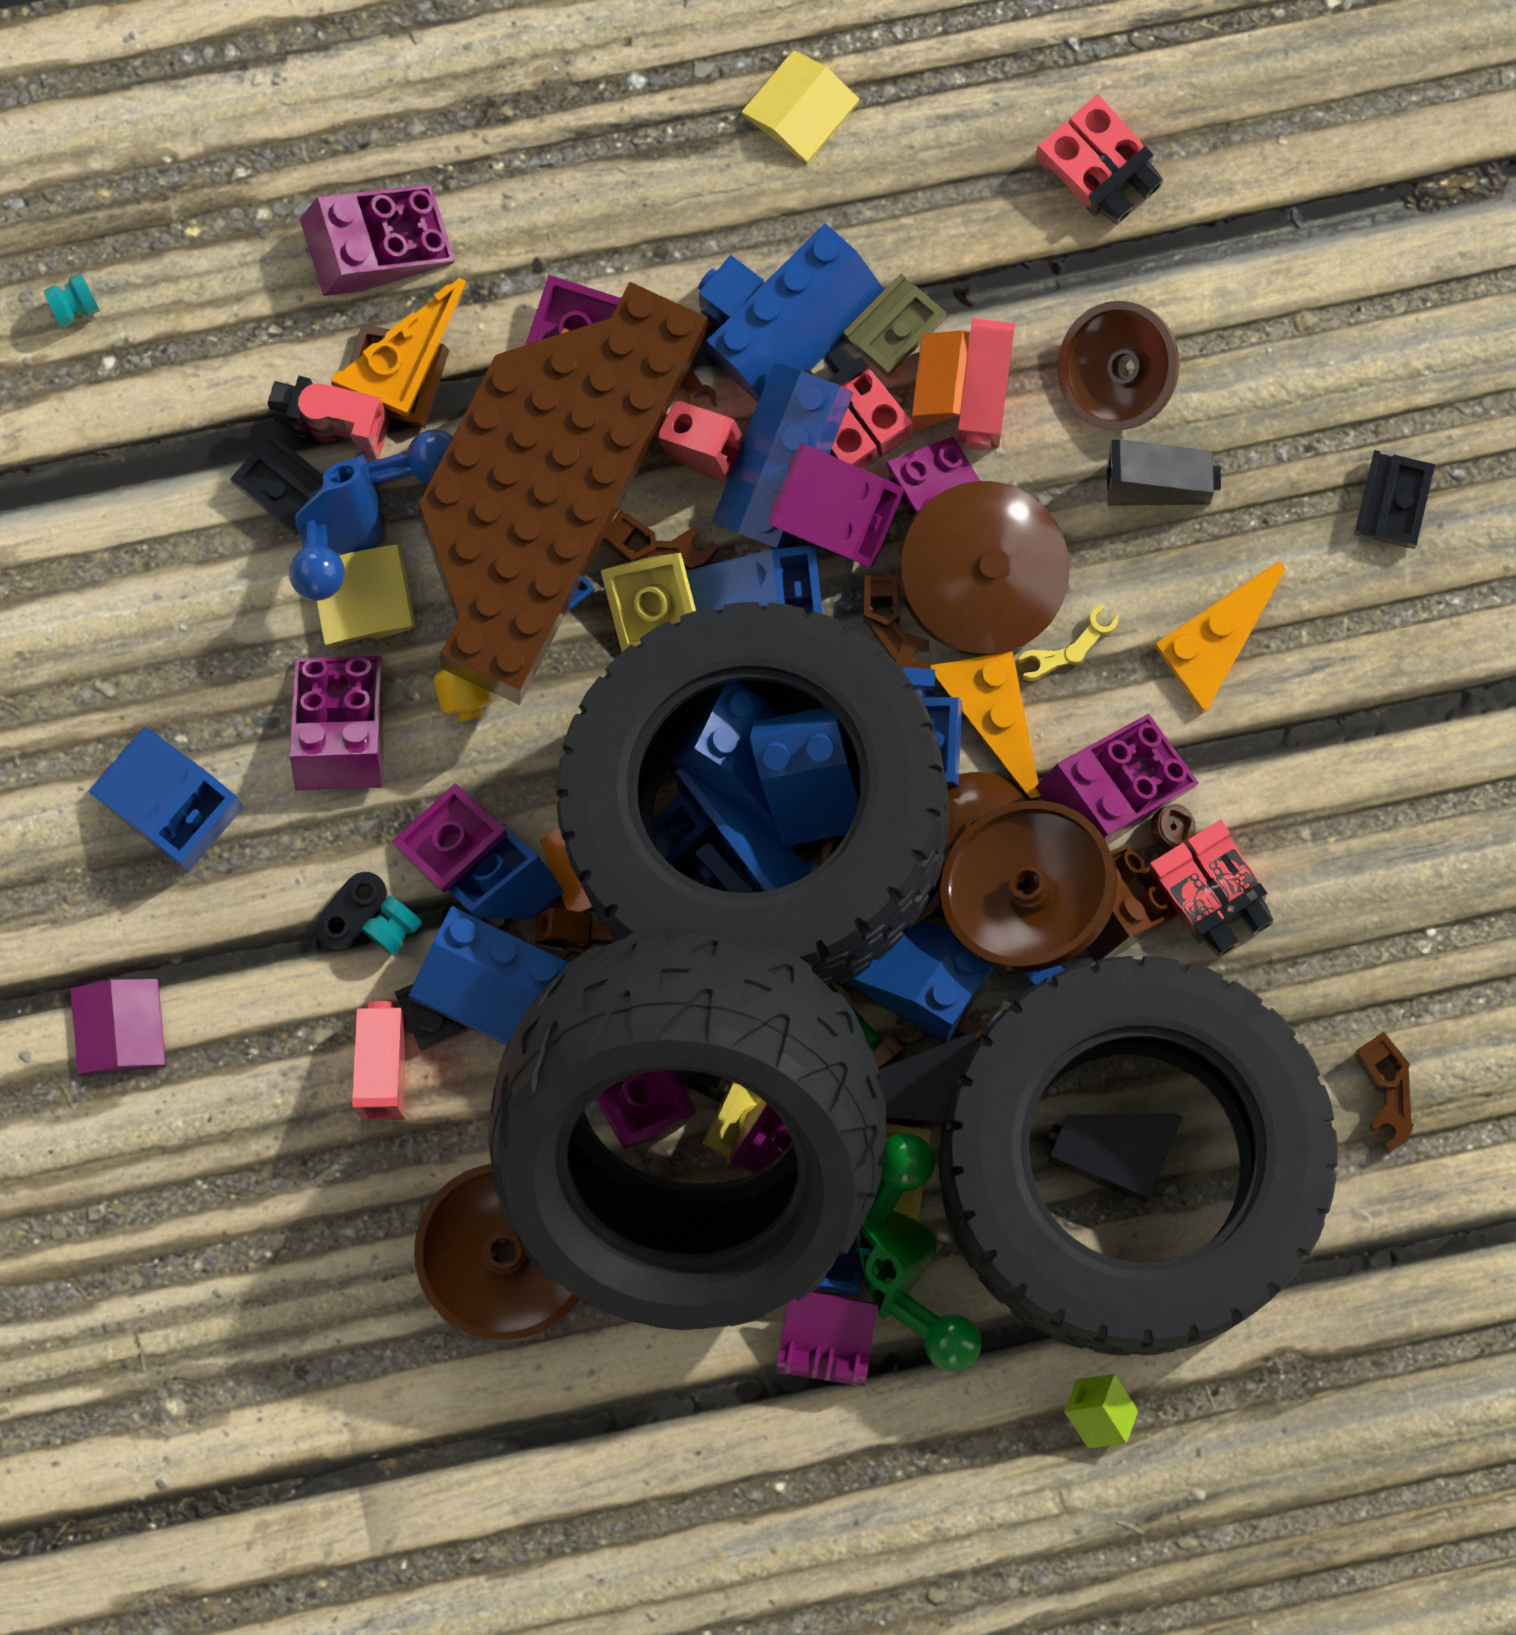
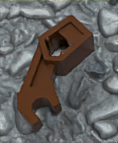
[603,510,719,570]
[863,574,930,669]
[535,907,616,949]
[1354,1032,1414,1154]

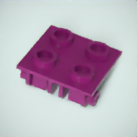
[886,436,980,515]
[776,1292,878,1387]

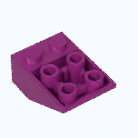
[300,184,455,296]
[767,442,905,568]
[290,655,383,791]
[1036,714,1199,845]

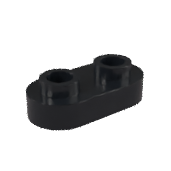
[315,872,388,951]

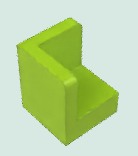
[1064,1374,1138,1448]

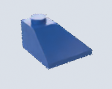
[448,823,564,919]

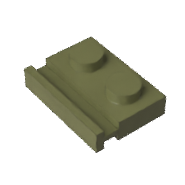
[843,273,946,378]

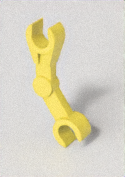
[1018,605,1118,682]

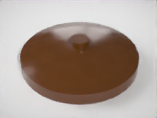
[897,481,1069,655]
[940,800,1118,972]
[414,1164,580,1342]

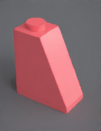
[957,318,1015,451]
[352,1001,405,1120]

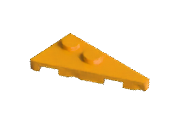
[331,278,467,417]
[1155,560,1286,714]
[930,651,1041,801]

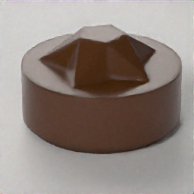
[1150,804,1196,850]

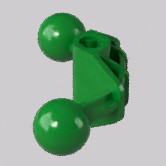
[855,1133,982,1372]

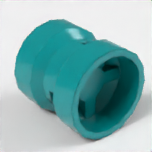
[43,272,100,329]
[361,895,422,957]

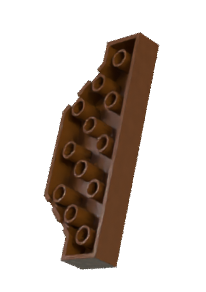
[419,282,708,705]

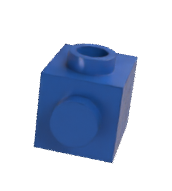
[698,254,764,327]

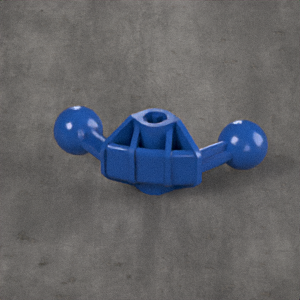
[289,430,453,601]

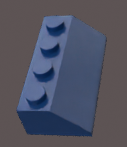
[707,223,885,402]
[712,361,854,549]
[675,768,817,892]
[408,906,569,1046]

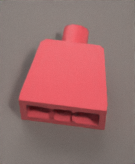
[655,401,744,484]

